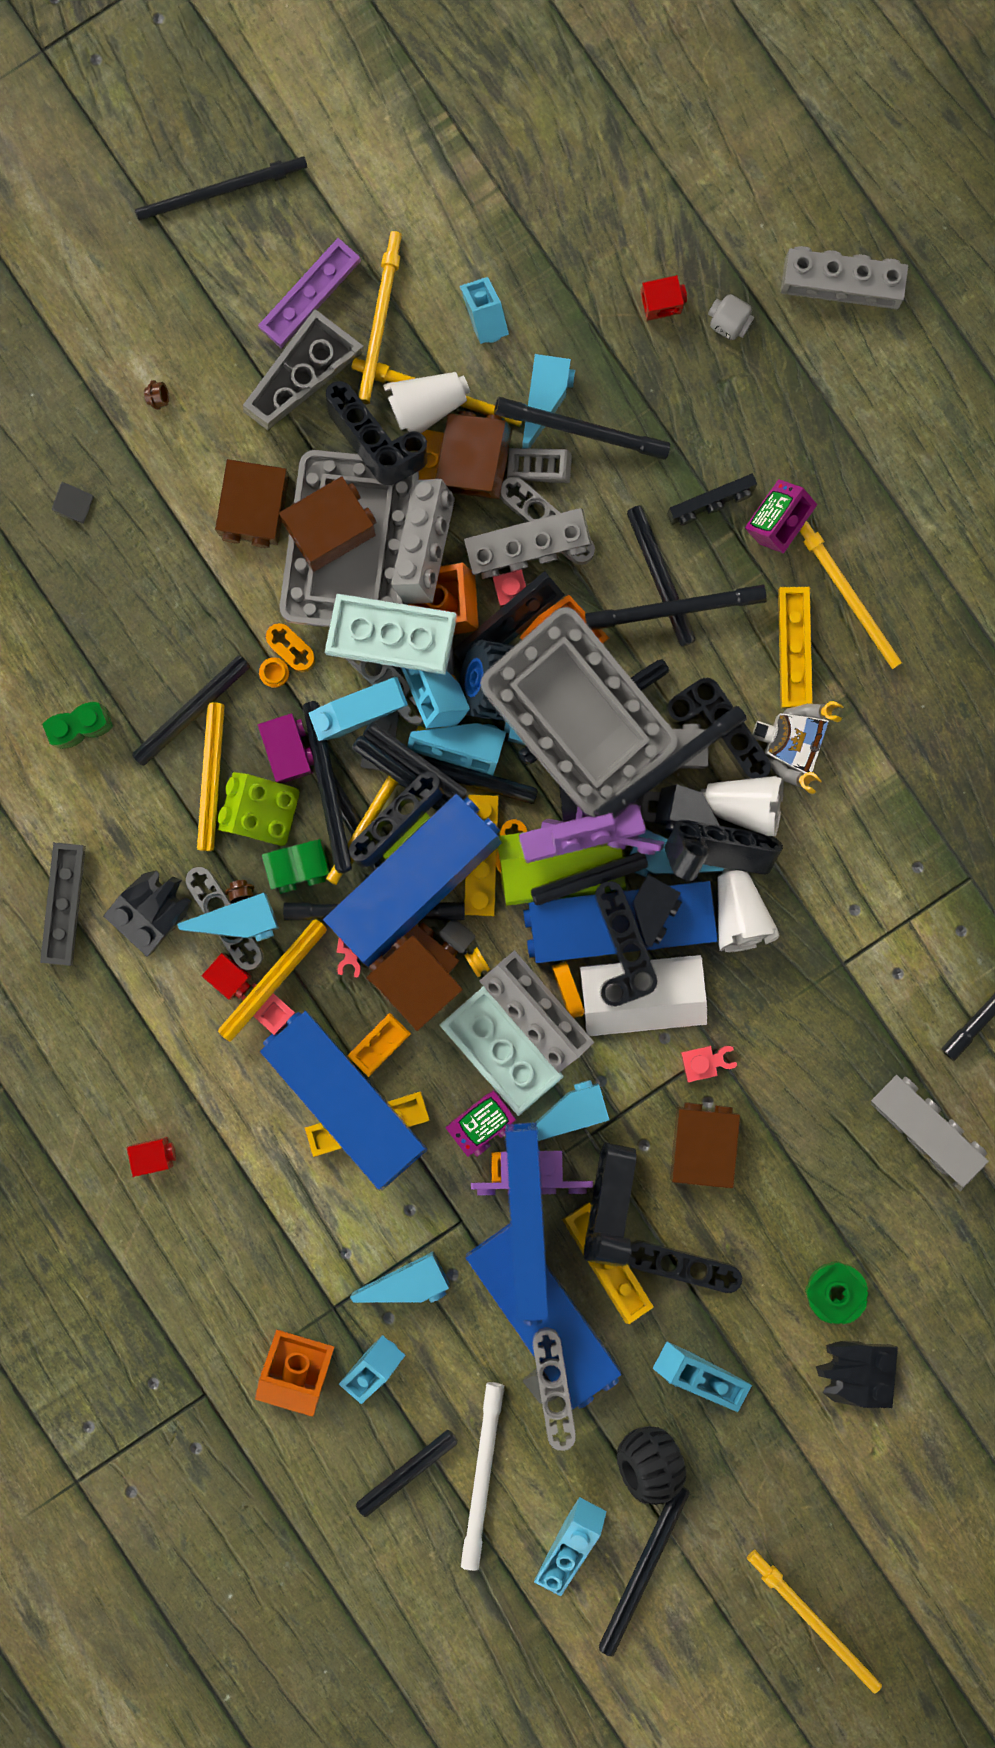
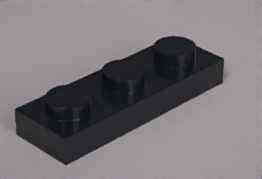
[667,473,757,526]

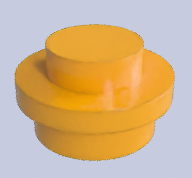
[259,657,289,688]

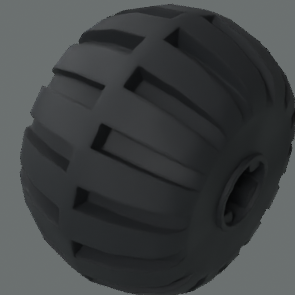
[617,1426,686,1505]

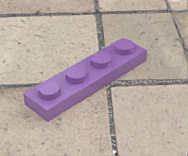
[258,238,361,349]

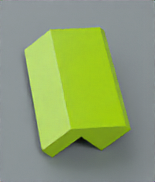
[497,832,626,906]

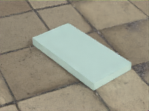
[325,594,457,675]
[440,986,564,1116]

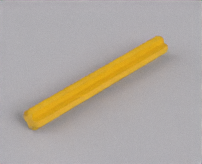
[197,702,225,851]
[218,919,327,1042]

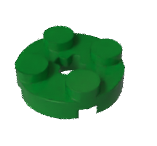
[805,1261,868,1324]

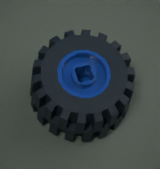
[459,640,515,721]

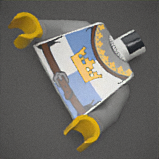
[752,701,844,794]

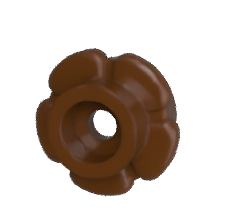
[144,380,169,410]
[225,880,254,904]

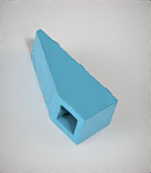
[534,1497,607,1596]

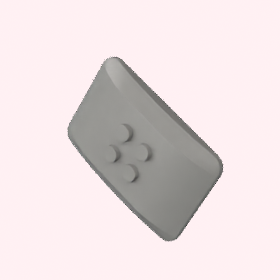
[280,450,419,627]
[481,607,677,817]

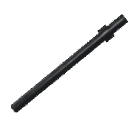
[135,156,308,221]

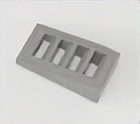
[507,448,572,483]

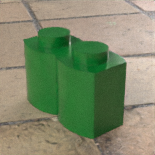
[42,702,113,749]
[262,839,331,894]

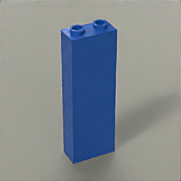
[323,794,502,967]
[523,881,717,963]
[260,1011,428,1191]
[505,1122,548,1325]
[466,1222,621,1410]

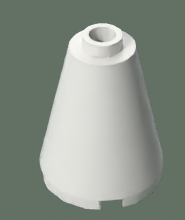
[383,372,470,433]
[701,776,784,836]
[718,868,779,952]

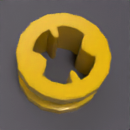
[464,947,491,977]

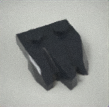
[103,870,192,957]
[816,1341,898,1408]

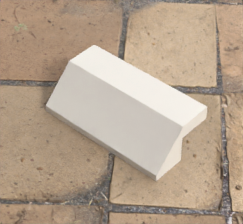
[580,955,707,1036]

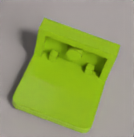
[218,772,299,846]

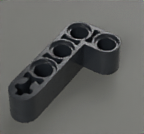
[326,381,427,485]
[666,678,771,779]
[664,820,783,880]
[595,881,657,1007]
[584,1142,637,1266]

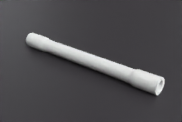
[461,1382,505,1571]

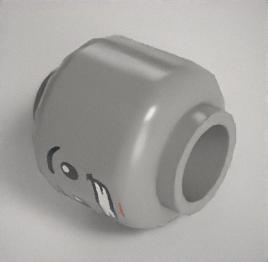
[708,294,754,340]

